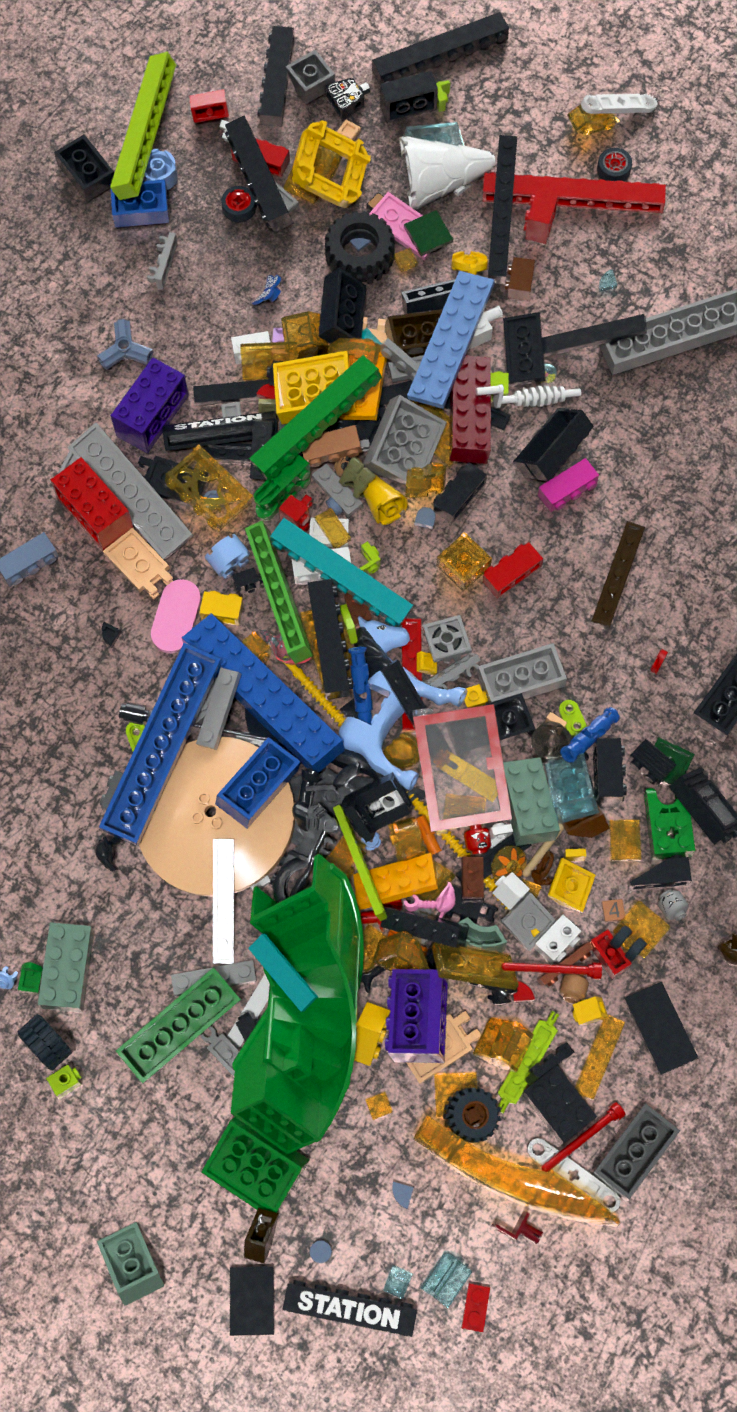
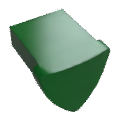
[18,962,43,994]

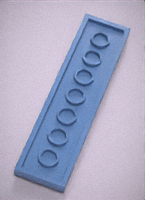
[407,271,495,409]

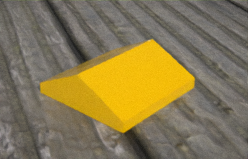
[548,858,596,912]

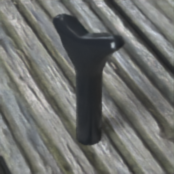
[361,957,396,993]

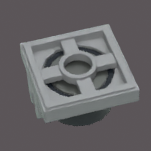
[422,615,472,664]

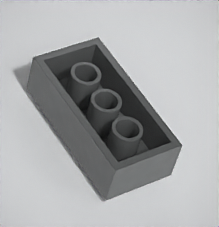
[592,1103,680,1202]

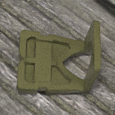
[339,457,375,499]

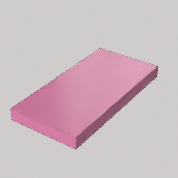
[369,192,431,261]

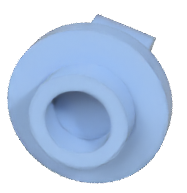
[0,966,18,989]

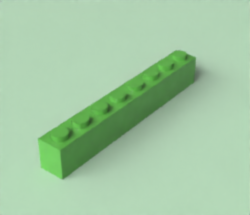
[245,521,313,664]

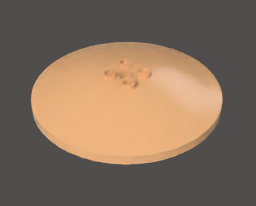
[139,737,295,897]

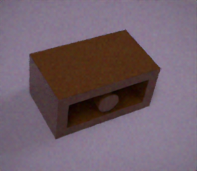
[505,257,535,301]

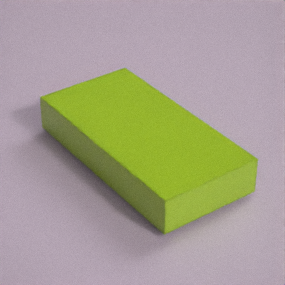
[340,604,358,644]

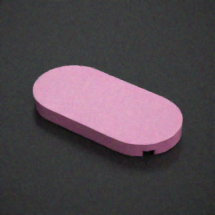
[151,580,201,654]

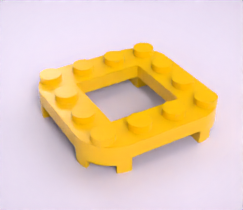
[292,120,371,208]

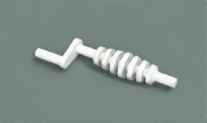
[476,384,581,408]

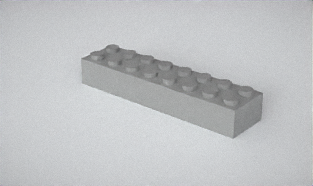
[599,289,737,375]

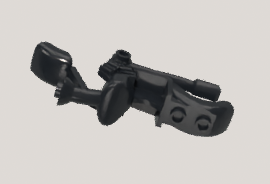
[269,762,360,903]

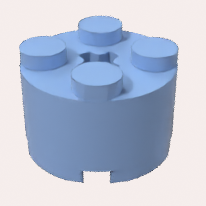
[143,149,177,190]
[205,534,250,579]

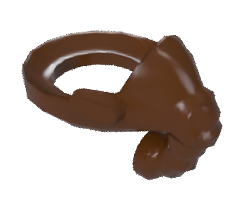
[531,851,554,886]

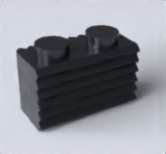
[629,739,676,786]

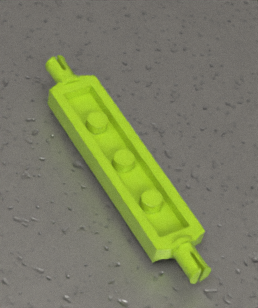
[498,1011,559,1114]

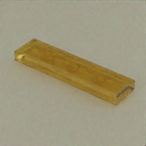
[575,1015,625,1101]

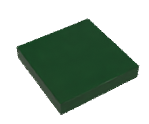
[404,210,454,256]
[641,737,695,787]

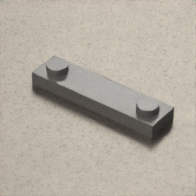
[196,668,241,750]

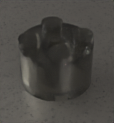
[530,722,572,767]

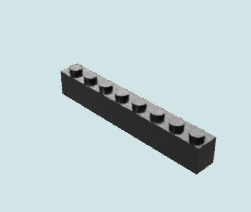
[372,12,509,85]
[488,135,518,284]

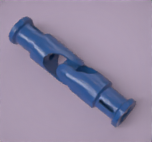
[348,647,373,725]
[560,707,620,763]

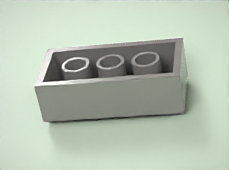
[477,643,567,704]

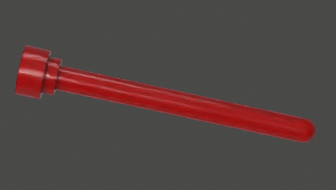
[501,962,602,980]
[541,1102,626,1173]

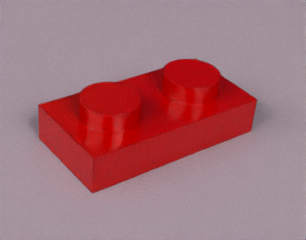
[461,1283,490,1333]

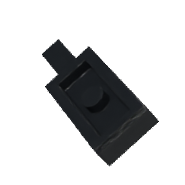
[525,1042,575,1085]

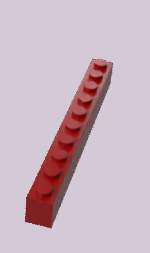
[482,172,666,213]

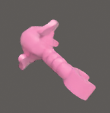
[404,882,455,918]

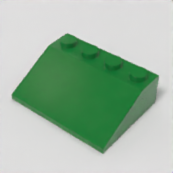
[201,1117,310,1213]

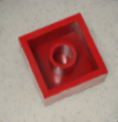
[523,188,559,244]

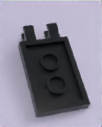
[138,455,209,509]

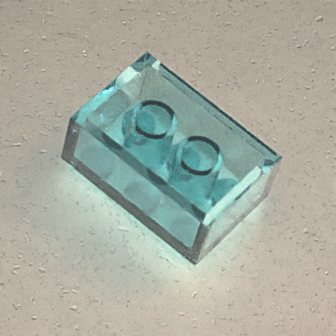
[545,753,599,823]

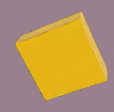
[417,651,437,675]
[564,849,586,862]

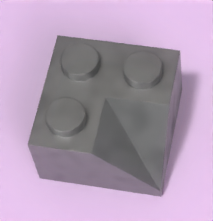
[286,50,335,104]

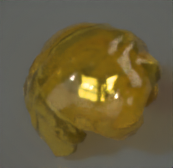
[383,732,420,769]

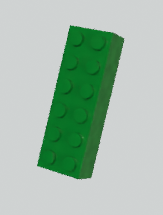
[116,967,241,1084]

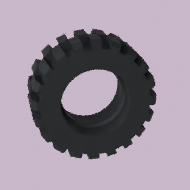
[325,211,395,284]

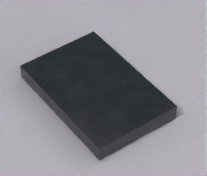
[230,1266,274,1336]

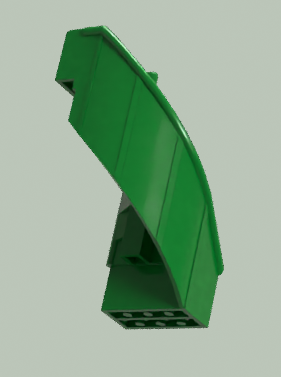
[231,854,364,1154]

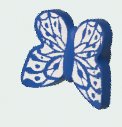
[252,274,281,306]

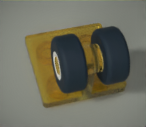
[610,901,670,962]

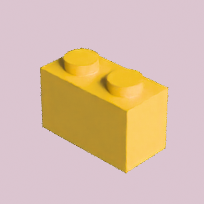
[200,591,244,626]

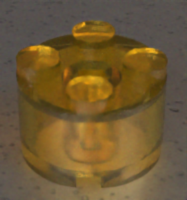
[388,816,426,862]

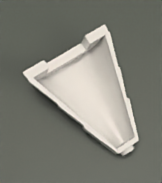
[399,136,495,210]

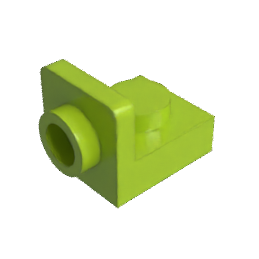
[436,80,451,112]

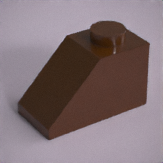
[559,801,610,838]

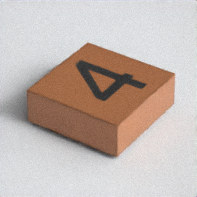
[601,899,626,923]

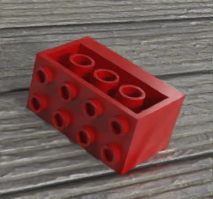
[50,457,134,551]

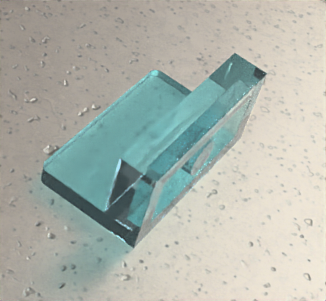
[420,1252,472,1308]

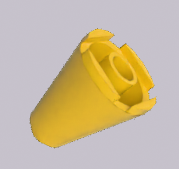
[363,473,408,525]

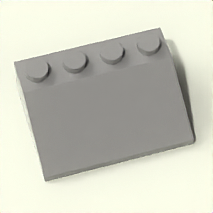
[363,395,447,489]

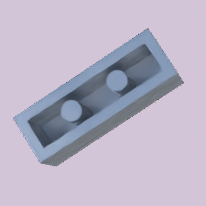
[0,532,59,587]

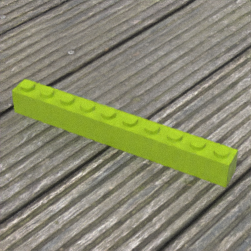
[110,51,177,200]

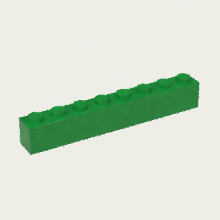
[249,355,382,481]

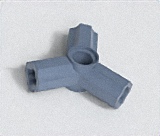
[97,319,153,370]

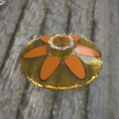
[491,845,527,881]

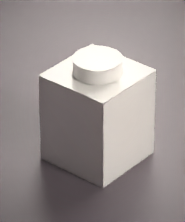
[493,872,530,910]

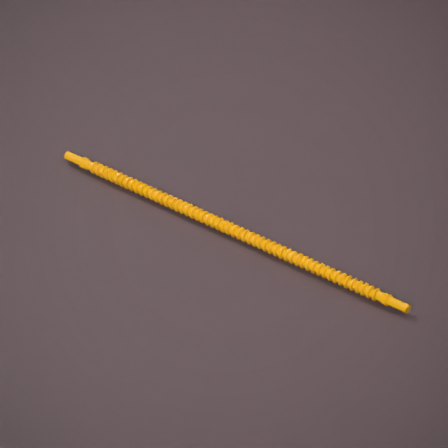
[282,655,540,937]

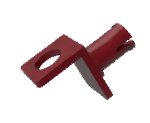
[491,1212,543,1244]

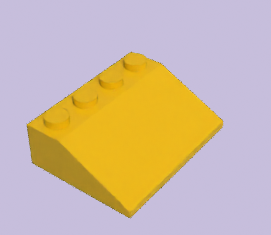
[273,351,356,424]

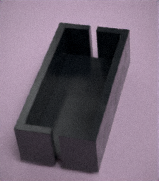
[513,408,594,481]

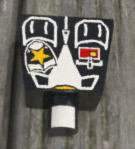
[325,78,370,121]

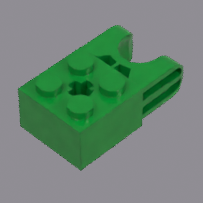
[254,454,311,521]
[644,788,695,860]

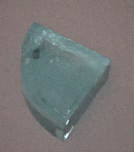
[599,269,618,292]

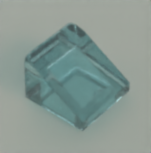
[383,1265,413,1299]

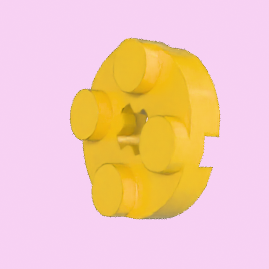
[451,251,488,275]

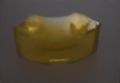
[567,104,620,135]
[327,338,381,366]
[405,462,447,498]

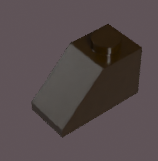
[244,1208,279,1264]

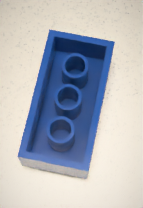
[215,737,300,829]

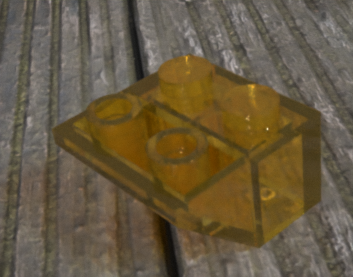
[473,1017,534,1072]

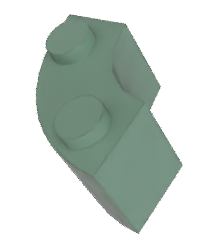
[457,917,507,956]

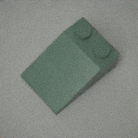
[97,1222,164,1306]

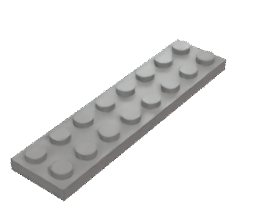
[67,422,194,560]

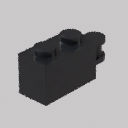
[437,884,498,924]

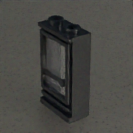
[669,767,737,845]

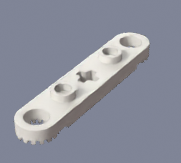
[581,94,658,114]
[527,1138,620,1213]

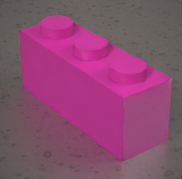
[538,458,599,512]

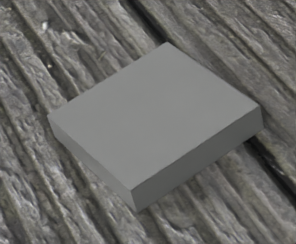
[500,892,556,951]

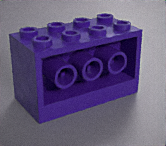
[110,357,189,454]
[385,969,448,1063]

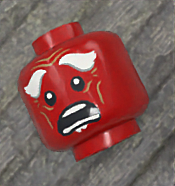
[464,824,492,854]

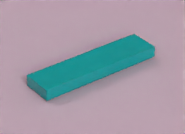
[248,934,318,1012]

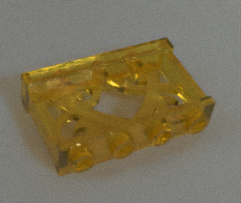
[165,445,253,532]

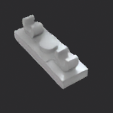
[147,232,177,290]
[424,653,480,690]

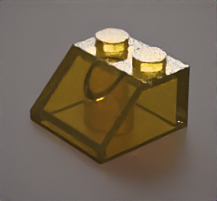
[281,311,329,354]
[372,931,429,973]

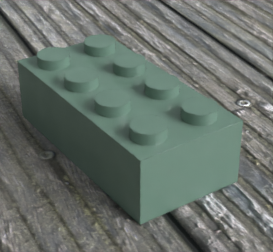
[503,757,560,846]
[38,922,94,1013]

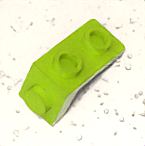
[359,541,381,575]

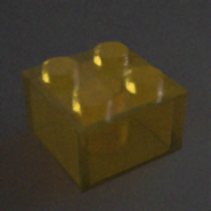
[436,532,492,592]

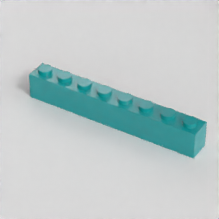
[270,518,413,627]

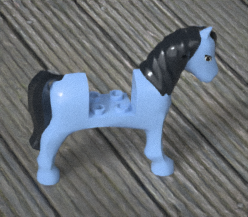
[331,616,467,791]

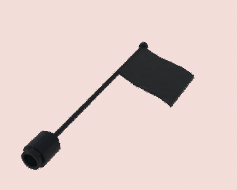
[119,702,281,744]

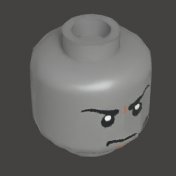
[658,889,689,921]

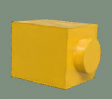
[572,996,608,1026]

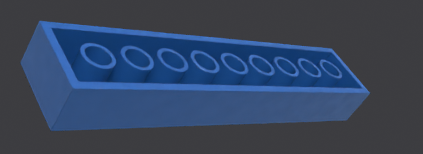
[181,613,345,773]
[99,643,222,846]

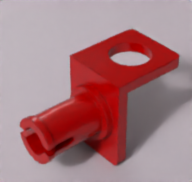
[360,899,403,932]

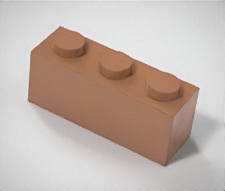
[302,425,363,467]

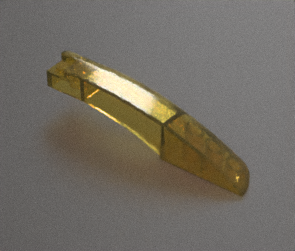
[413,1116,620,1227]

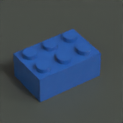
[110,179,169,228]

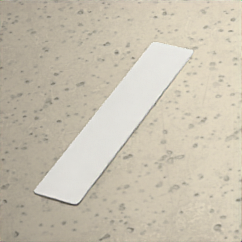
[226,974,269,1050]

